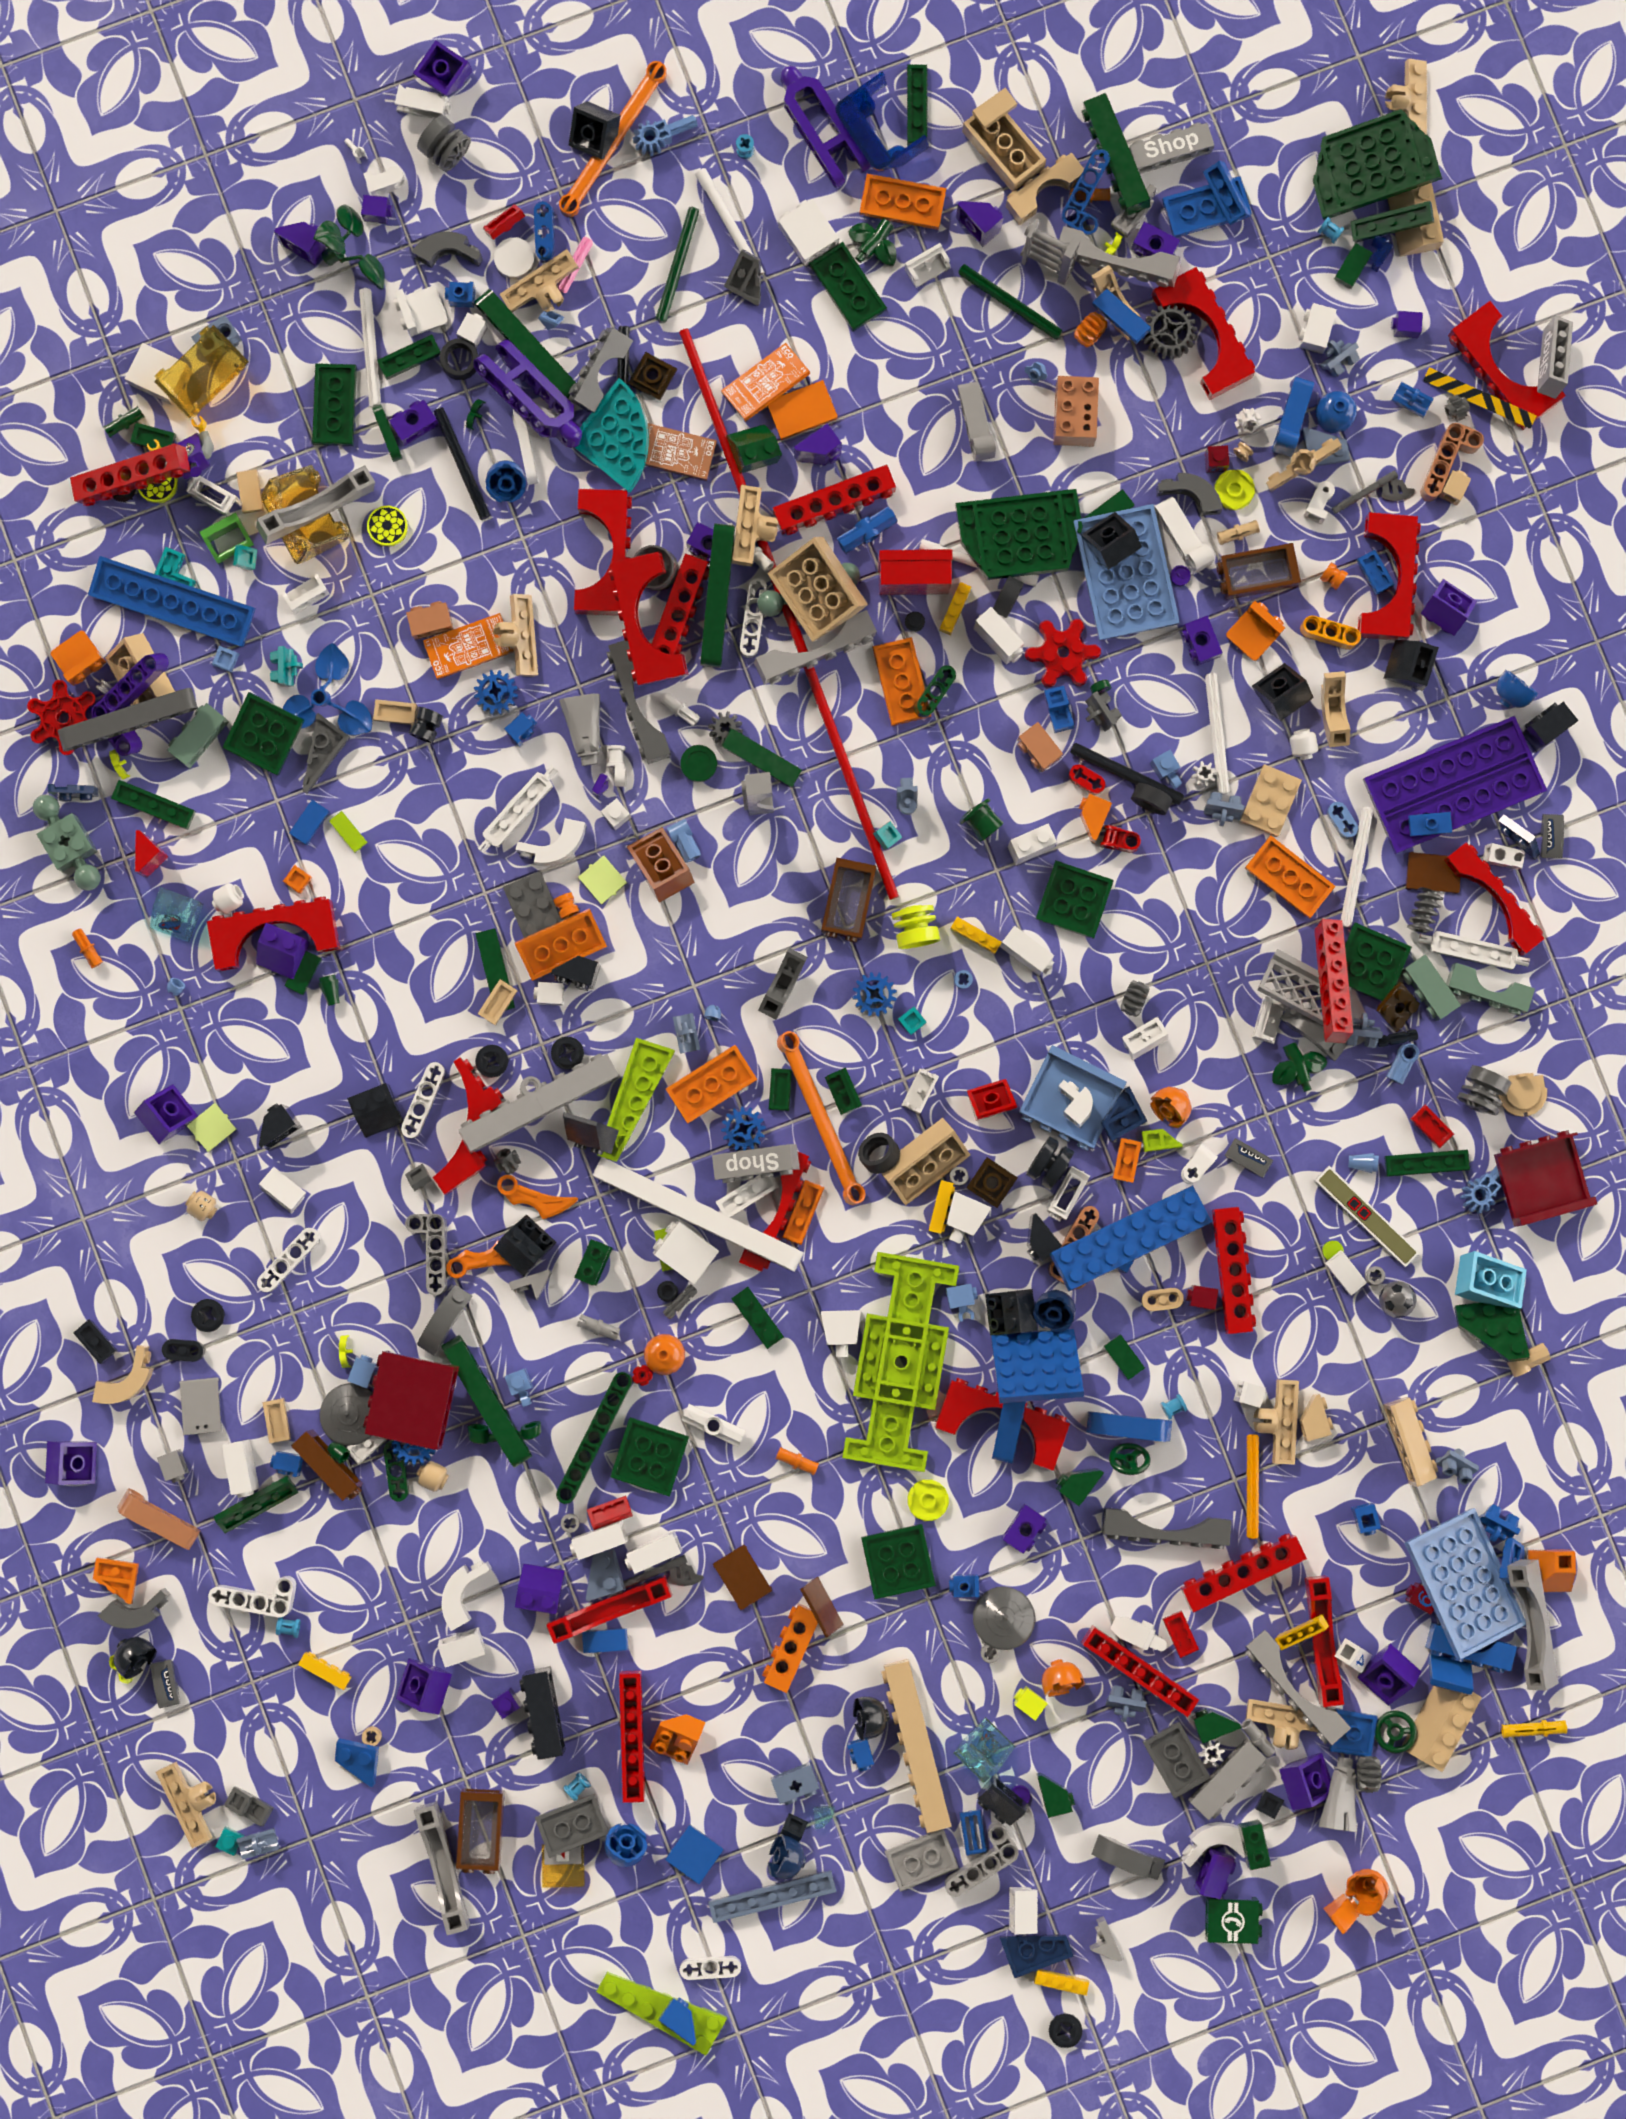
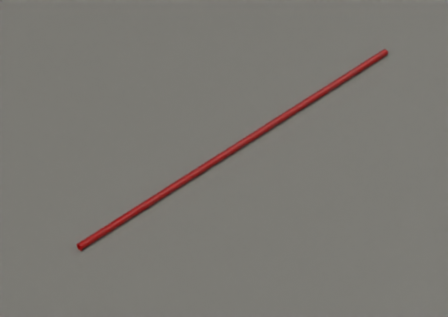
[679,328,899,900]

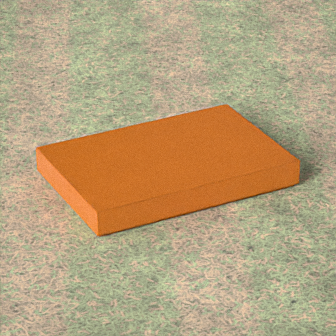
[768,380,838,441]

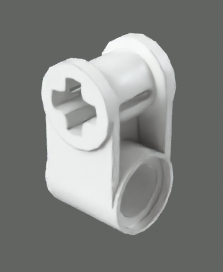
[1181,1144,1218,1184]

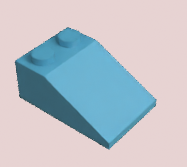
[1455,1251,1527,1309]

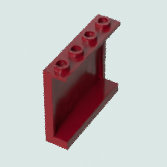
[1494,1130,1598,1227]
[363,1350,459,1450]

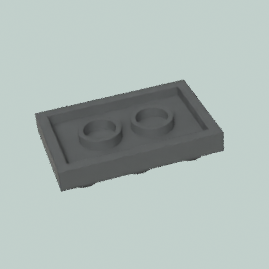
[503,871,562,938]
[1142,1721,1211,1799]
[535,1794,608,1858]

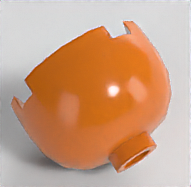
[1150,1086,1192,1128]
[644,1334,685,1375]
[1041,1659,1085,1697]

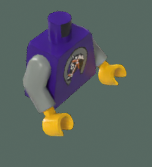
[147,416,214,479]

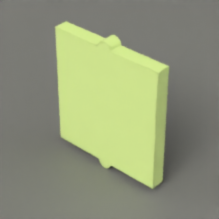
[578,855,627,905]
[187,1103,237,1152]

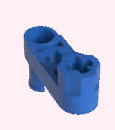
[534,201,555,262]

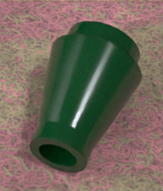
[318,974,340,1006]

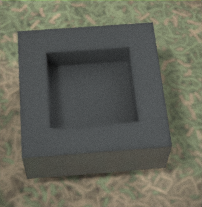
[405,1163,432,1191]

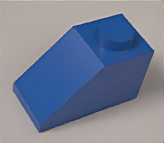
[658,1997,696,2046]

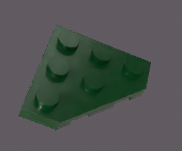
[1454,1302,1530,1362]

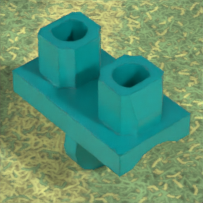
[270,646,303,687]

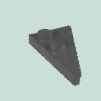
[302,713,350,794]

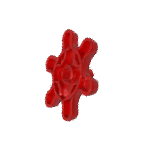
[1025,619,1101,688]
[27,680,96,755]

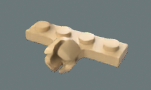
[1385,58,1427,135]
[500,249,579,312]
[1266,438,1342,492]
[732,485,778,567]
[493,594,538,677]
[1253,1379,1299,1465]
[1245,1699,1319,1750]
[156,1762,216,1848]

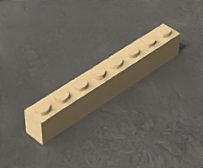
[881,1659,952,1833]

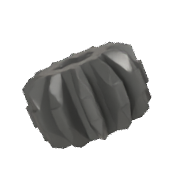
[708,711,743,745]
[1120,980,1150,1017]
[1356,1756,1382,1793]

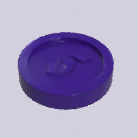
[1170,565,1191,586]
[1011,1785,1030,1804]

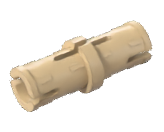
[1217,520,1260,545]

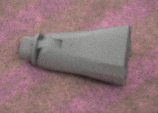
[559,693,600,766]
[1319,1757,1357,1832]

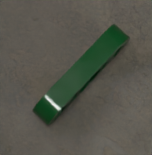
[372,404,403,462]
[914,665,956,718]
[383,1441,409,1502]

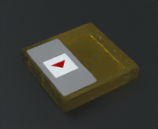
[541,1843,585,1888]

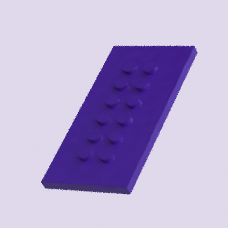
[1363,716,1548,854]

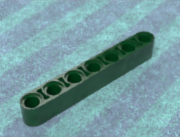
[474,289,577,402]
[700,523,735,668]
[441,1335,532,1468]
[556,1371,633,1504]

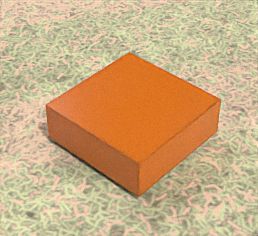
[283,865,312,894]

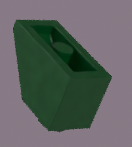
[1191,1708,1242,1743]
[1036,1772,1075,1818]

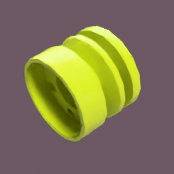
[891,905,941,949]

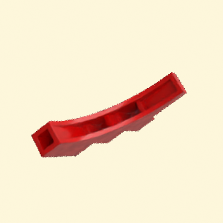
[432,1057,504,1195]

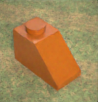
[1078,793,1112,844]
[1323,1894,1359,1934]

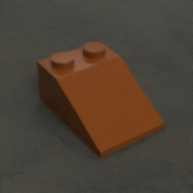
[627,827,695,903]

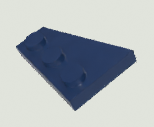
[999,1935,1074,1979]

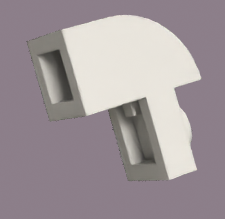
[1058,1080,1093,1129]

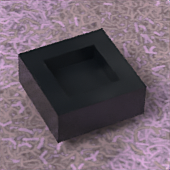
[1255,1789,1284,1819]
[780,1813,808,1842]

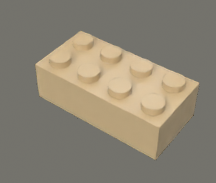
[962,113,1046,192]

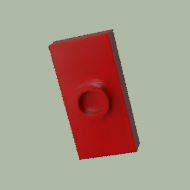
[483,205,525,240]
[1410,1104,1454,1149]
[587,1496,633,1530]
[1162,1611,1199,1658]

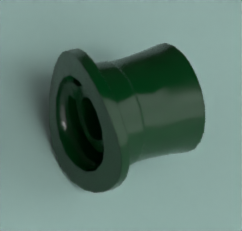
[959,798,1004,842]

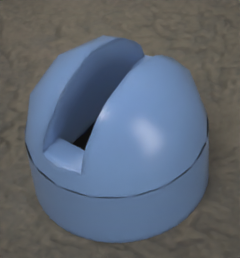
[167,978,185,996]
[704,1005,721,1021]

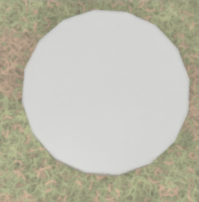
[494,238,534,279]

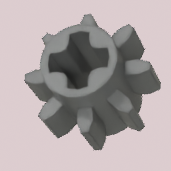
[1444,394,1470,422]
[494,1148,521,1174]

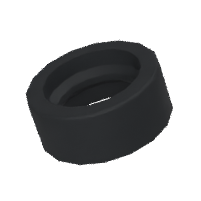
[440,339,479,380]
[993,576,1024,618]
[1131,783,1172,815]
[858,1132,900,1174]

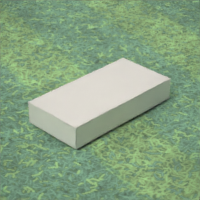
[1325,1250,1367,1296]

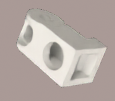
[363,166,405,196]
[1303,481,1335,524]
[1483,843,1525,869]

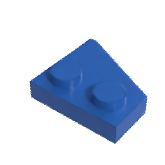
[1499,1538,1525,1585]
[335,1738,379,1787]

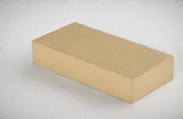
[972,87,1017,129]
[236,469,264,514]
[373,699,417,725]
[478,979,518,1026]
[262,1398,291,1443]

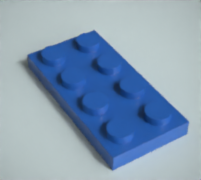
[1162,176,1252,238]

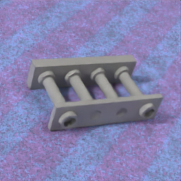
[1020,218,1081,285]

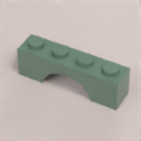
[1446,963,1535,1016]

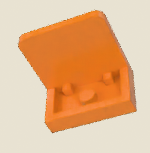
[1226,601,1285,661]
[50,630,107,686]

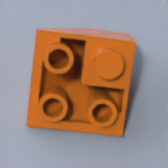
[1527,1549,1576,1592]
[649,1714,706,1765]

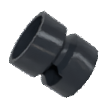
[408,706,443,743]

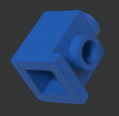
[445,281,476,308]
[504,712,537,747]
[270,1451,303,1477]
[1351,1503,1381,1536]
[949,1574,979,1597]
[847,1739,874,1772]

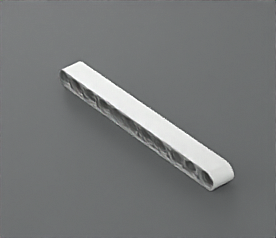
[592,1157,804,1272]

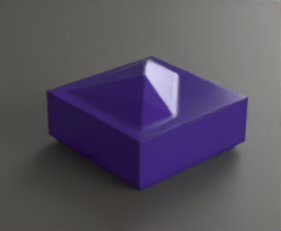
[592,773,609,798]

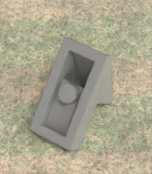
[509,1270,552,1300]
[1089,1916,1123,1961]

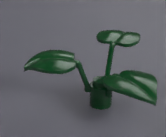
[313,205,385,290]

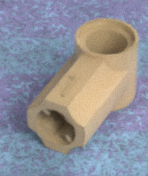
[1507,1343,1551,1377]

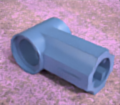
[667,819,701,863]
[1386,1044,1420,1085]

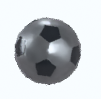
[1379,1281,1417,1318]

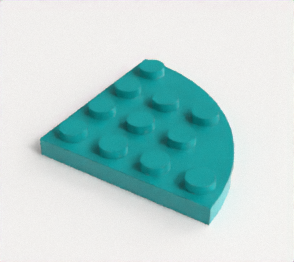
[575,378,649,493]

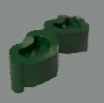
[466,399,486,431]

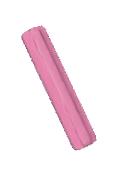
[557,237,593,293]

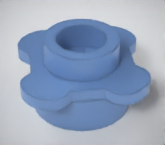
[1024,362,1048,384]

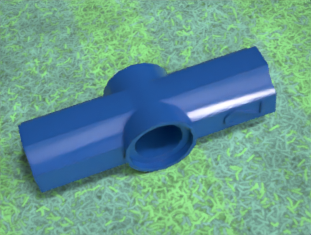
[837,506,898,554]

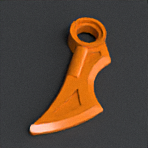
[497,1175,578,1219]
[446,1240,511,1279]

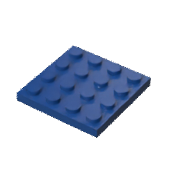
[991,1329,1084,1403]

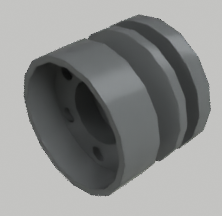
[417,115,471,172]
[634,545,679,591]
[1457,1065,1512,1116]

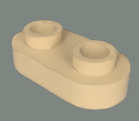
[1141,1288,1184,1311]

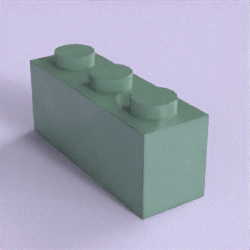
[167,703,229,769]
[1402,954,1461,1021]

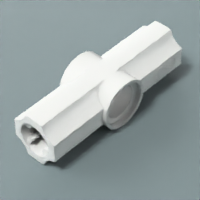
[682,1404,746,1447]

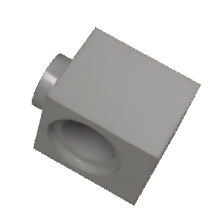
[157,1449,189,1483]

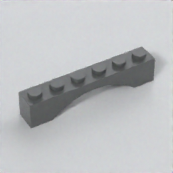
[606,640,671,764]
[1102,1508,1232,1549]

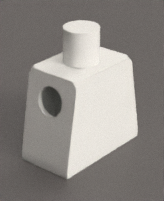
[946,1192,992,1244]
[821,1310,861,1357]

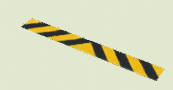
[1423,367,1537,429]

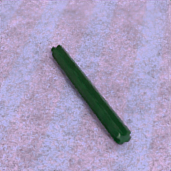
[656,206,699,323]
[958,264,1062,340]

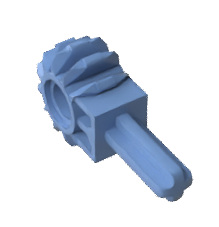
[632,115,698,156]
[1460,1165,1501,1214]

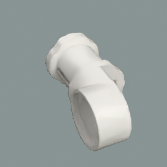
[607,745,627,787]

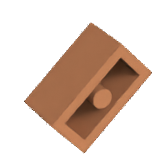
[406,601,454,640]
[1017,722,1063,772]

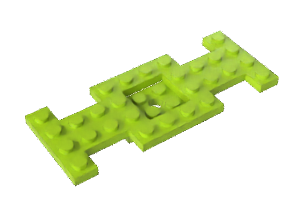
[842,1252,959,1472]

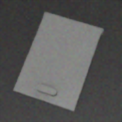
[179,1377,222,1435]

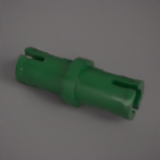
[103,406,145,438]

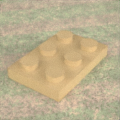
[1240,764,1302,837]

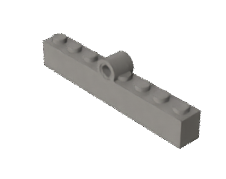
[459,1053,619,1154]

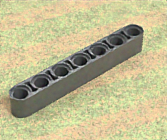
[57,688,198,751]

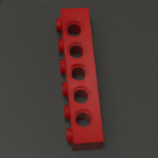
[70,443,190,506]
[773,464,896,535]
[651,553,709,654]
[1314,919,1353,1043]
[1212,1207,1256,1334]
[1180,1533,1307,1613]
[1081,1625,1199,1717]
[619,1670,645,1803]

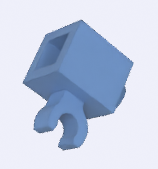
[1150,750,1182,789]
[946,1284,978,1322]
[347,1354,378,1388]
[504,1368,533,1407]

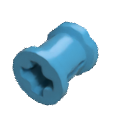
[736,134,754,159]
[1318,217,1345,244]
[1160,1394,1188,1420]
[276,1617,301,1638]
[563,1772,591,1801]

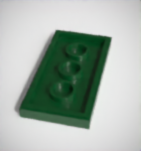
[809,242,887,332]
[312,363,357,446]

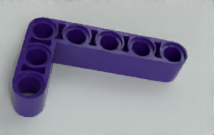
[91,653,169,756]

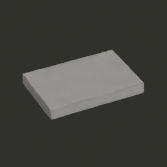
[885,1829,959,1892]

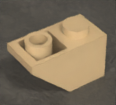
[1299,1394,1333,1441]

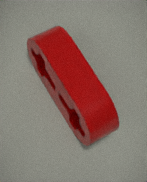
[1069,764,1105,795]

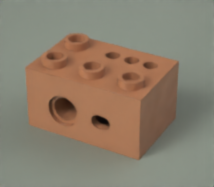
[1053,376,1099,447]

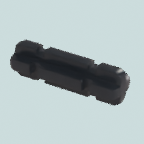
[1378,1029,1418,1047]

